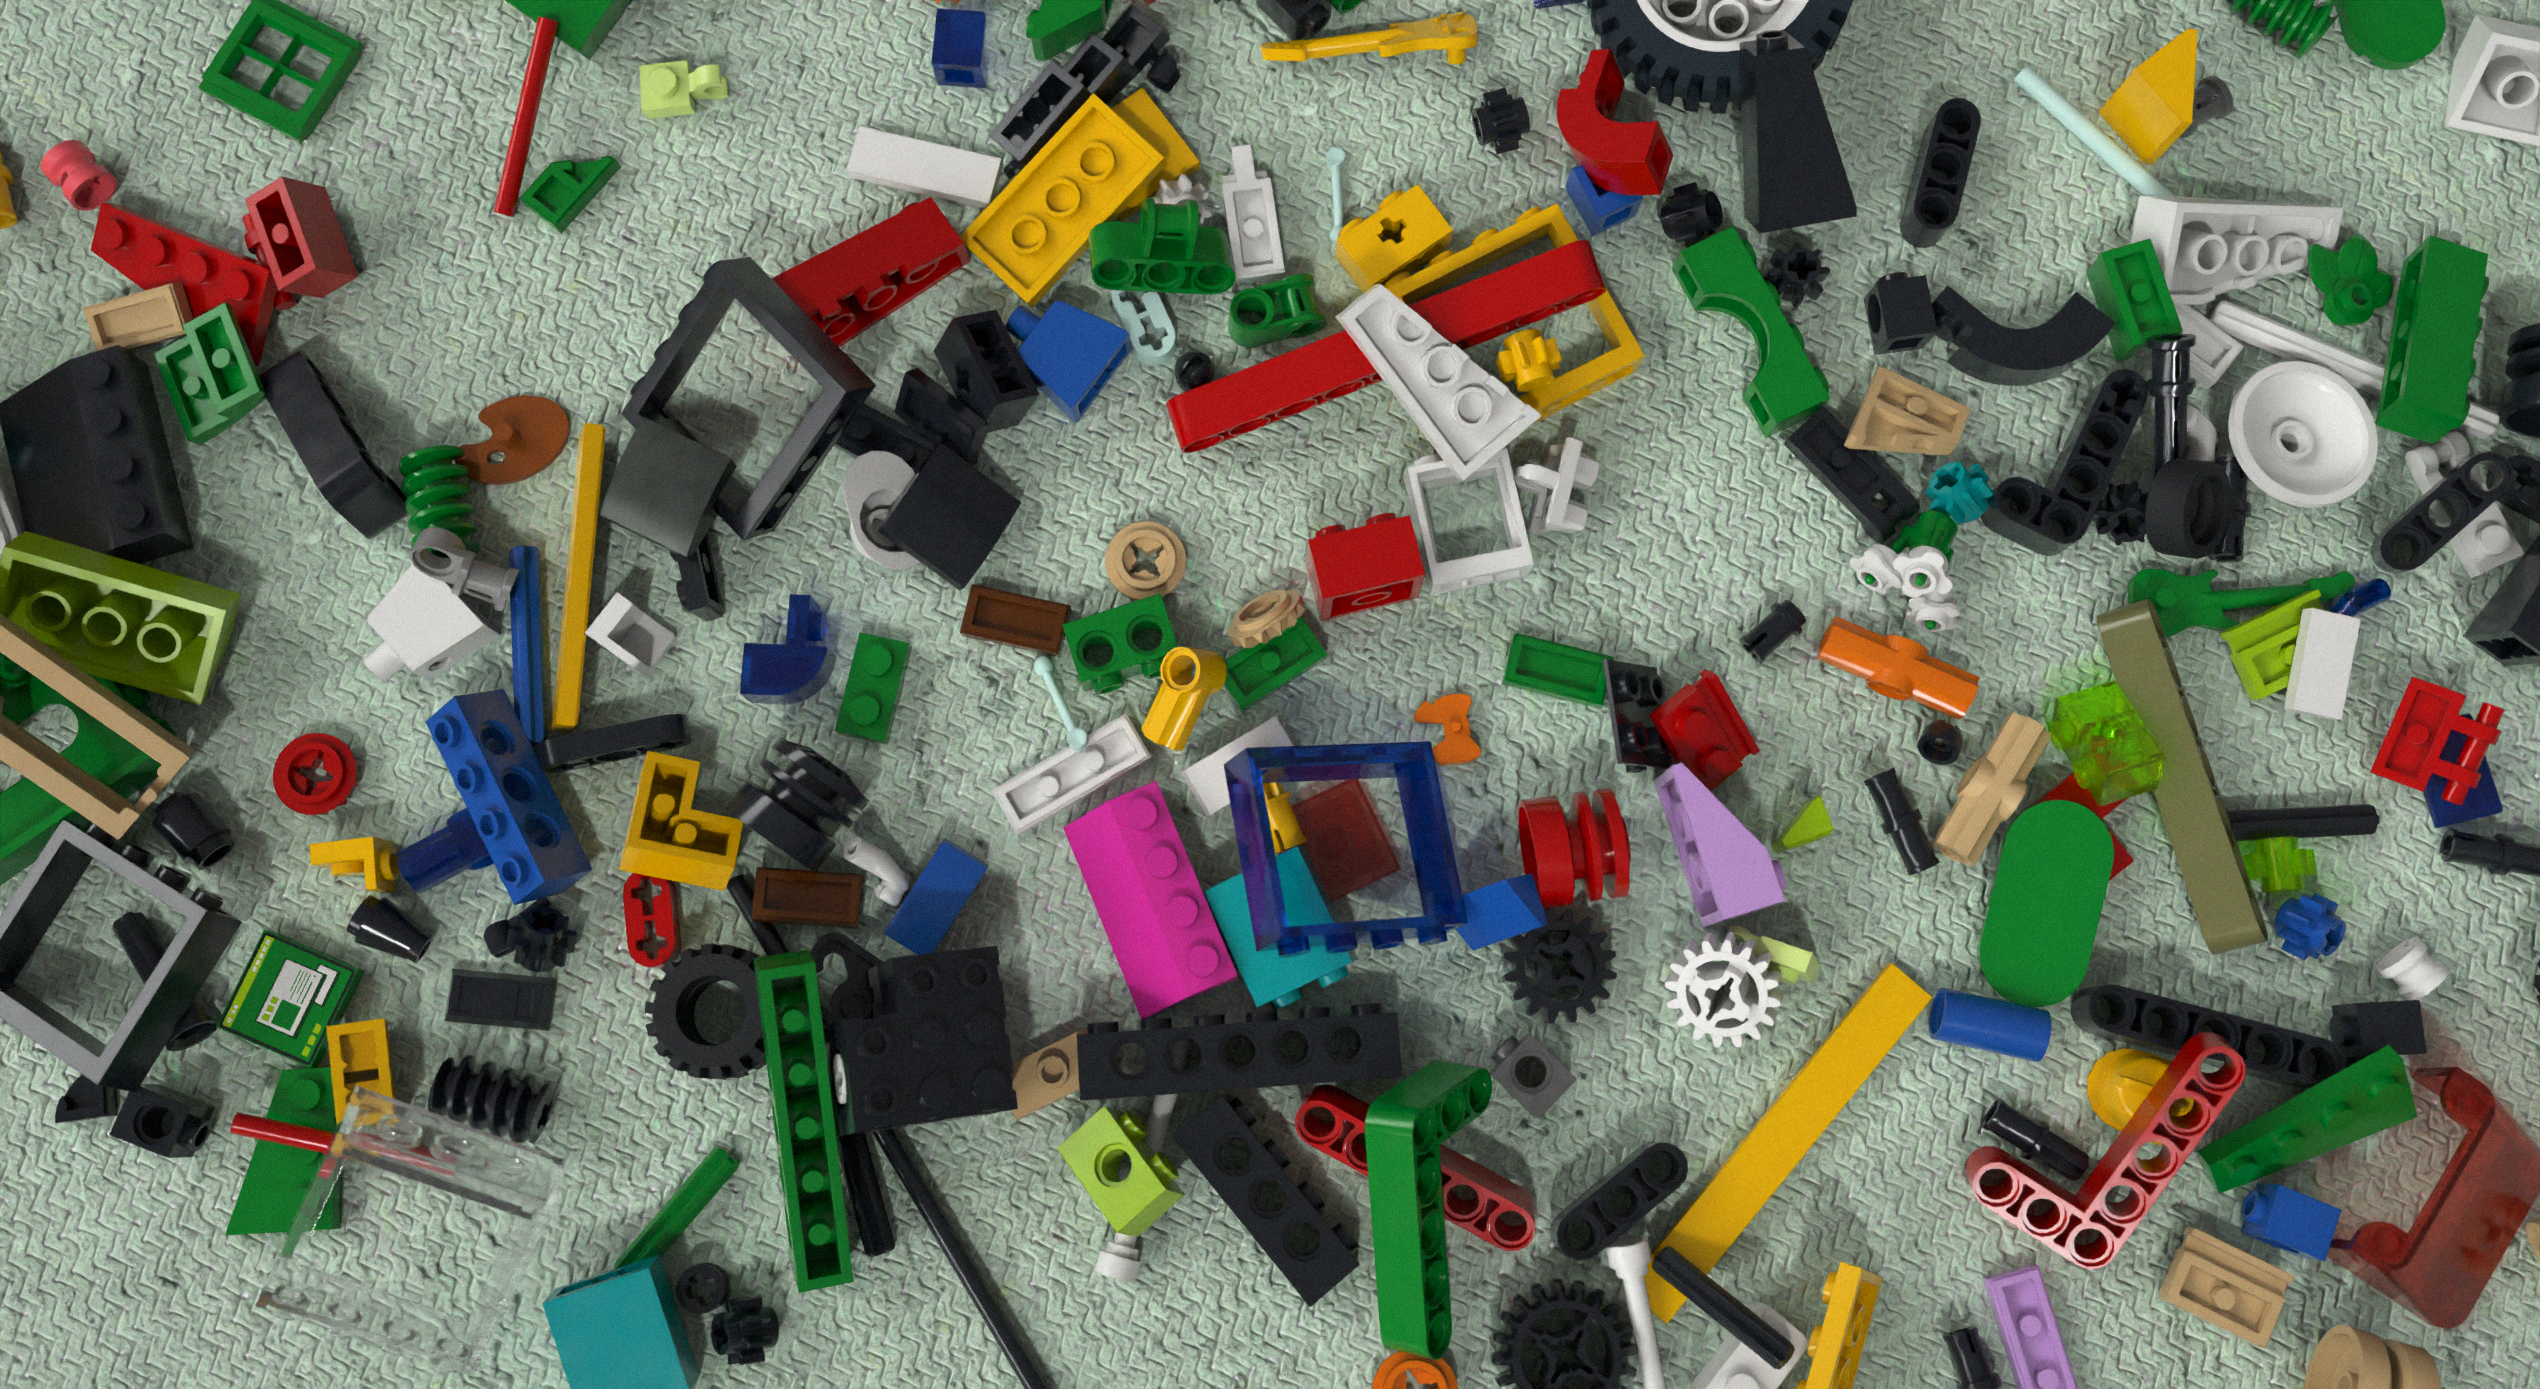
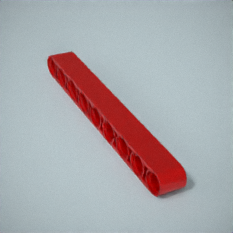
[1166,240,1607,453]

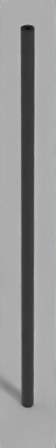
[726,874,1050,1389]

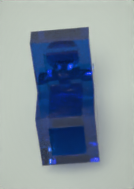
[740,594,836,704]

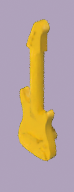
[1261,11,1478,64]

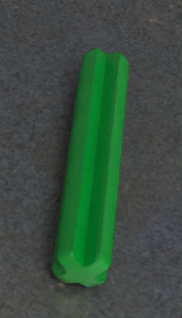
[614,1146,740,1269]

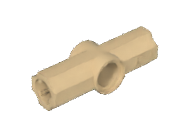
[1931,712,2052,867]

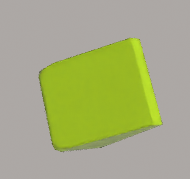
[1771,795,1834,854]

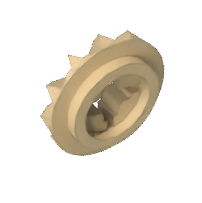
[1105,521,1186,600]
[1227,590,1305,648]

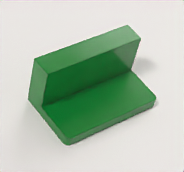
[2087,239,2183,362]

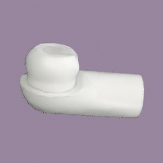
[2187,404,2217,462]
[844,836,910,906]

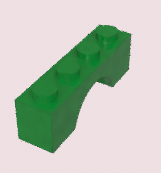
[1672,226,1830,438]

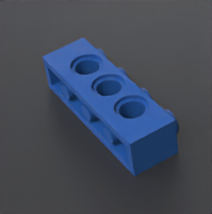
[426,689,593,905]

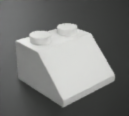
[2444,14,2540,146]

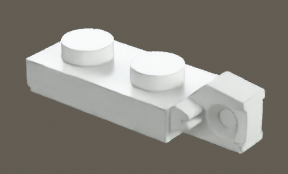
[1222,144,1285,285]

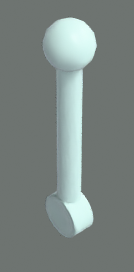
[1326,147,1345,245]
[1033,656,1089,751]

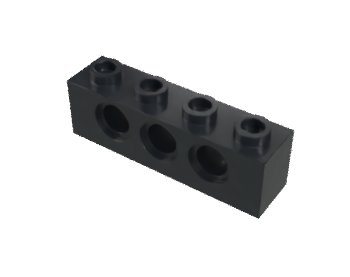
[1172,1095,1360,1307]

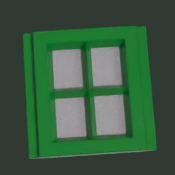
[198,0,364,143]

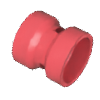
[40,140,117,211]

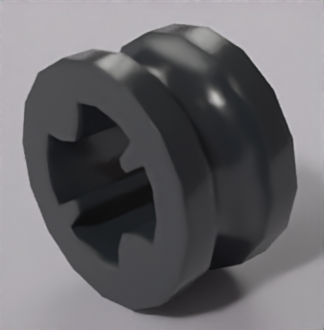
[676,1263,731,1314]

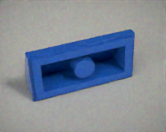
[1438,874,1548,950]

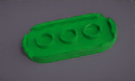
[2334,0,2446,70]
[1977,800,2114,1007]

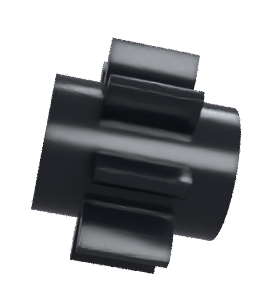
[1472,88,1530,155]
[1660,182,1723,248]
[1763,241,1830,309]
[2095,479,2149,546]
[506,907,578,972]
[711,1296,779,1365]

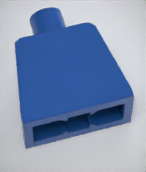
[1005,300,1132,423]

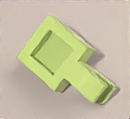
[639,60,729,119]
[1722,925,1820,985]

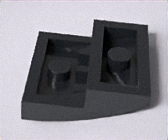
[877,442,1022,591]

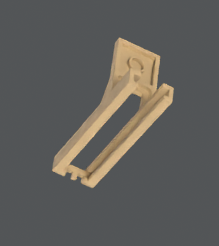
[0,613,196,840]

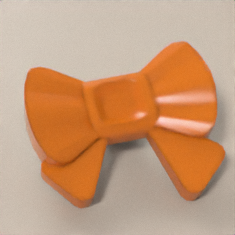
[1414,694,1481,766]

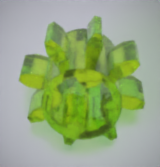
[2243,836,2317,893]

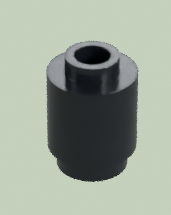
[152,792,235,870]

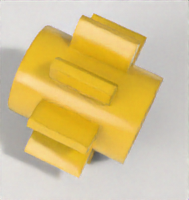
[1496,329,1562,392]

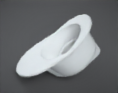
[843,451,921,569]

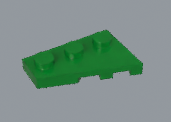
[225,1067,342,1235]

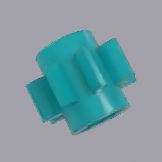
[1925,460,1994,525]

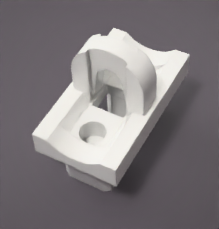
[1513,437,1600,535]

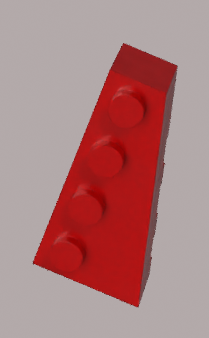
[771,197,971,348]

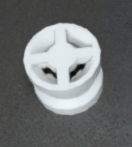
[2375,936,2450,1001]

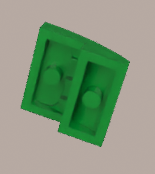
[154,303,266,445]

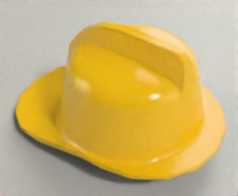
[2087,1048,2194,1146]

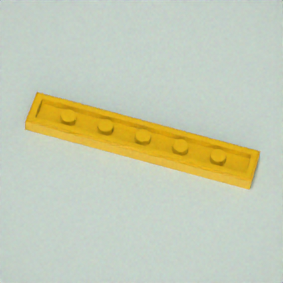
[551,422,606,733]

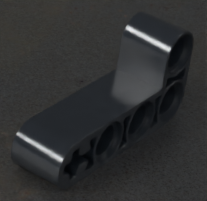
[259,349,408,540]
[1980,369,2149,556]

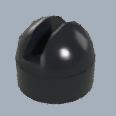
[1175,351,1215,392]
[1917,720,1963,765]

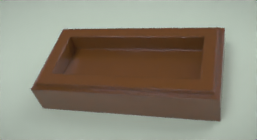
[960,584,1072,658]
[751,867,863,929]

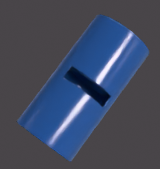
[1929,987,2051,1062]

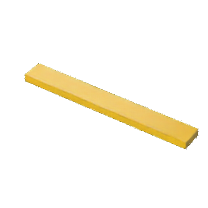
[1622,963,1933,1324]

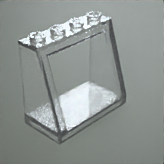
[255,1085,564,1376]

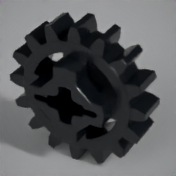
[1501,909,1617,1024]

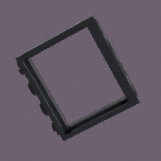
[621,257,876,540]
[0,819,242,1093]

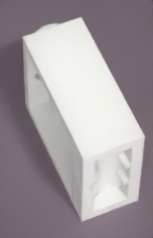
[1404,448,1534,596]

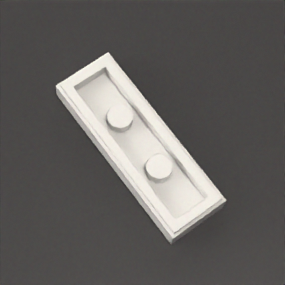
[846,126,1003,209]
[992,714,1152,837]

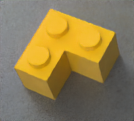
[619,751,743,891]

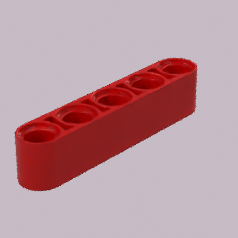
[1295,1084,1538,1251]

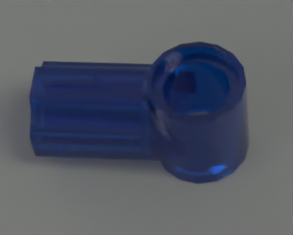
[396,808,494,893]

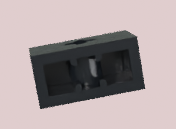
[934,309,1040,433]

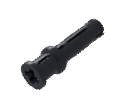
[2146,333,2196,478]

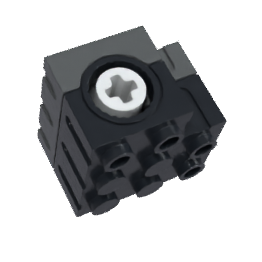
[823,946,1018,1137]

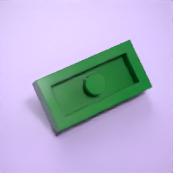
[1223,616,1328,713]
[835,633,912,745]

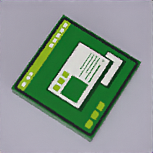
[216,929,365,1068]

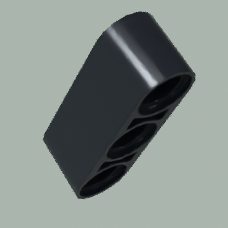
[1900,98,1981,248]
[2371,452,2514,573]
[1550,1142,1688,1260]

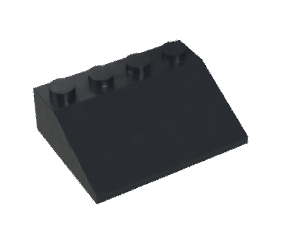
[0,345,194,564]

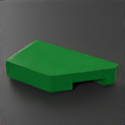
[519,156,621,234]

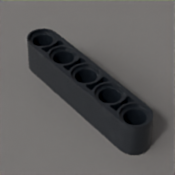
[2071,984,2347,1088]

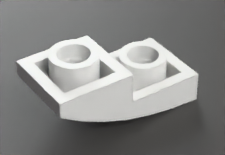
[1181,716,1302,817]

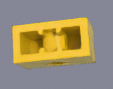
[1335,184,1453,294]

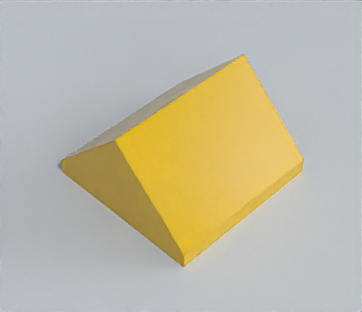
[2098,28,2198,165]

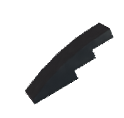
[988,4,1171,166]

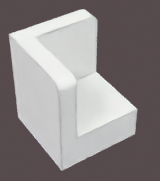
[585,592,677,678]

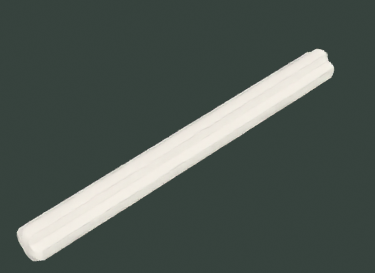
[2209,301,2500,439]

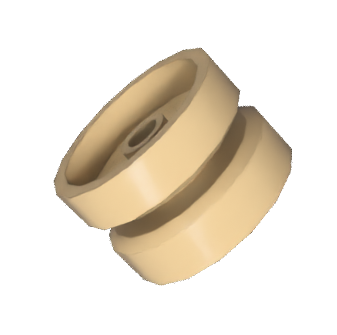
[2303,1324,2440,1389]

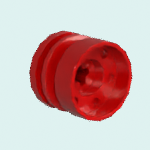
[1518,788,1631,909]

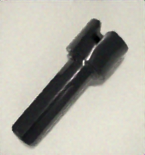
[112,912,218,1052]

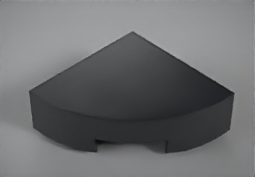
[55,1074,117,1123]

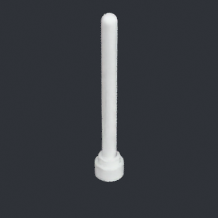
[1094,1040,1192,1283]
[1606,1237,1666,1389]

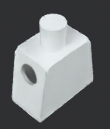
[363,564,500,683]

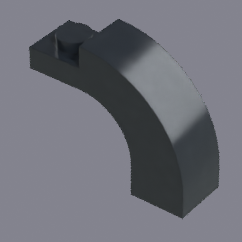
[1932,285,2116,386]

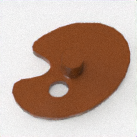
[455,395,570,485]

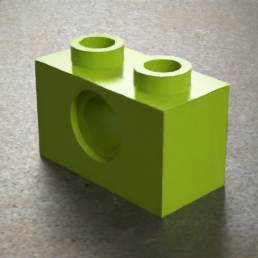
[1056,1106,1185,1237]

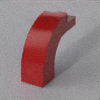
[1557,49,1673,195]

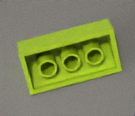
[0,531,242,705]

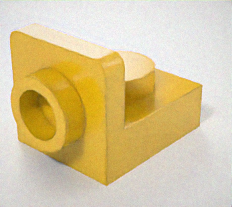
[309,836,401,893]

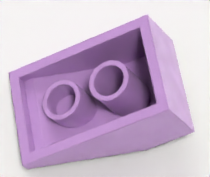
[1654,763,1787,928]

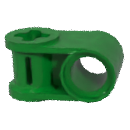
[1228,274,1327,348]

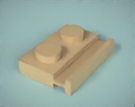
[2157,1227,2294,1349]

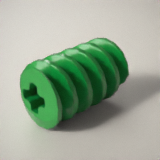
[2230,0,2340,60]
[398,445,481,558]

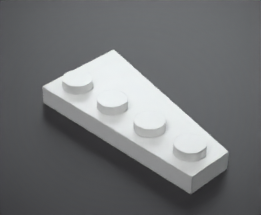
[1336,284,1542,481]

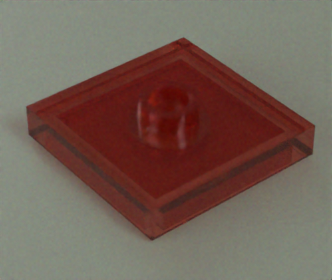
[1263,776,1401,903]

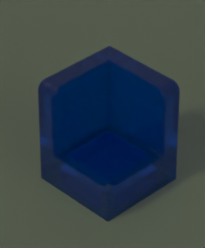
[931,8,988,88]

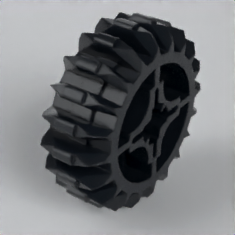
[1490,1278,1638,1389]

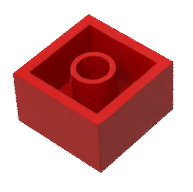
[1306,513,1425,621]

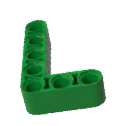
[1365,1060,1492,1360]

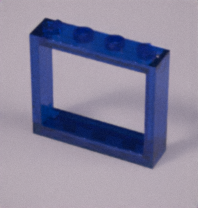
[1223,741,1468,958]

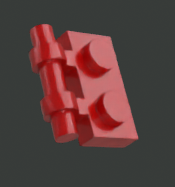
[2370,677,2505,806]

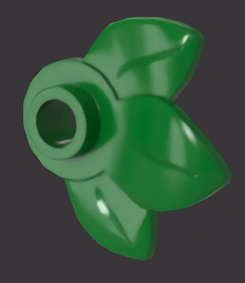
[2308,234,2393,326]

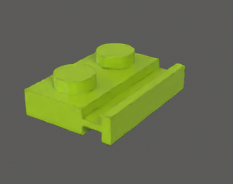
[2219,589,2328,700]

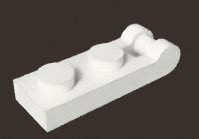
[2405,431,2525,579]

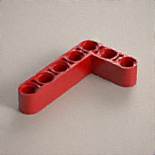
[1966,1032,2246,1269]

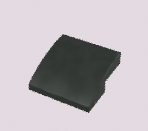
[600,417,737,560]

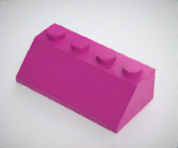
[1064,781,1238,1020]

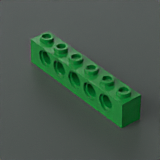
[753,950,854,1293]

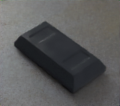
[444,969,557,1031]

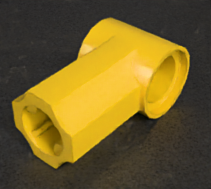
[1141,647,1227,751]

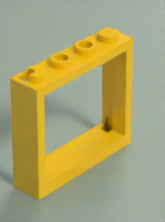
[1384,203,1645,425]

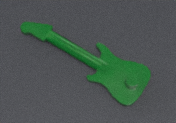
[2128,569,2355,638]

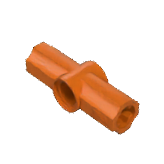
[1816,616,1980,719]

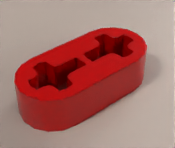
[623,873,681,969]

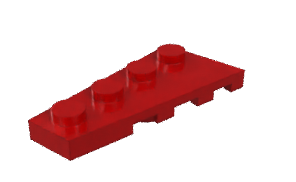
[91,202,278,366]

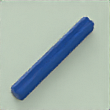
[508,545,548,746]

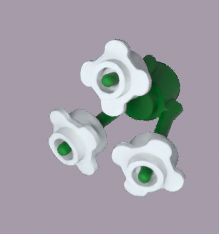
[1850,511,1961,632]

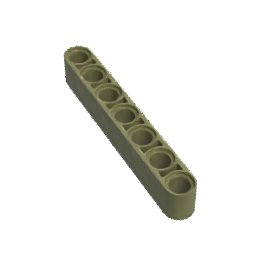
[2096,598,2268,955]

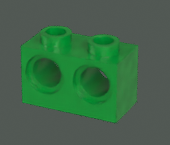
[1062,593,1178,695]

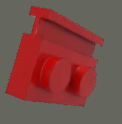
[1649,669,1760,792]

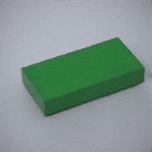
[1502,633,1614,709]

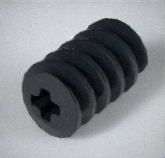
[428,1054,556,1143]

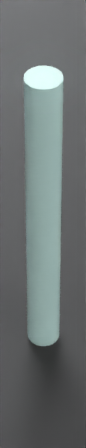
[2013,65,2174,196]

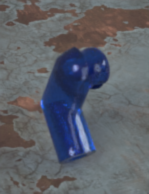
[2329,578,2391,634]

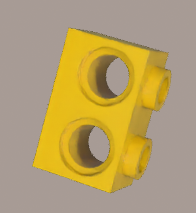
[326,1018,399,1135]

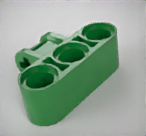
[1088,197,1235,295]

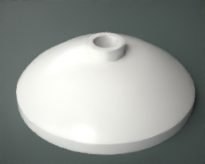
[2228,361,2378,508]

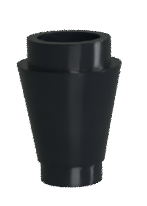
[346,895,434,964]

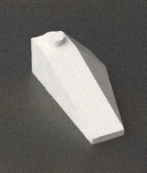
[2131,195,2344,305]

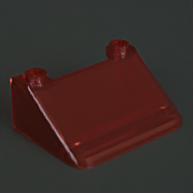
[2327,1067,2540,1329]

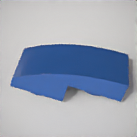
[883,838,989,955]

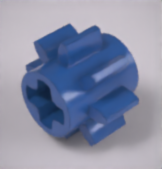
[2274,893,2346,961]

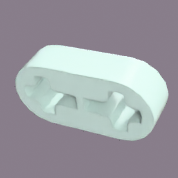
[1111,290,1176,366]

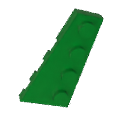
[2197,1045,2418,1194]

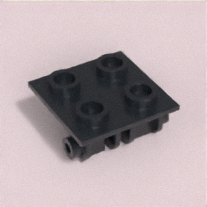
[1603,659,1671,773]

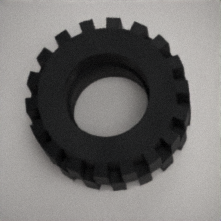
[645,943,766,1080]

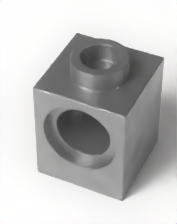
[1489,1034,1577,1118]

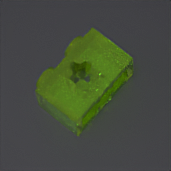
[2048,680,2166,806]

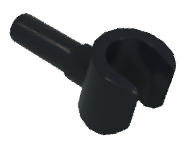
[1146,53,1180,93]
[484,897,552,958]

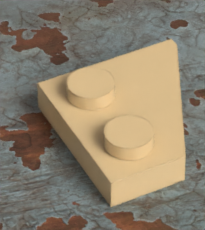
[1844,366,1971,456]

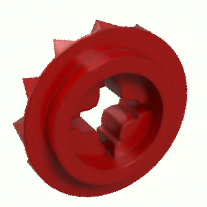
[273,733,360,815]

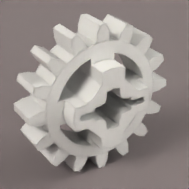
[1665,932,1784,1048]

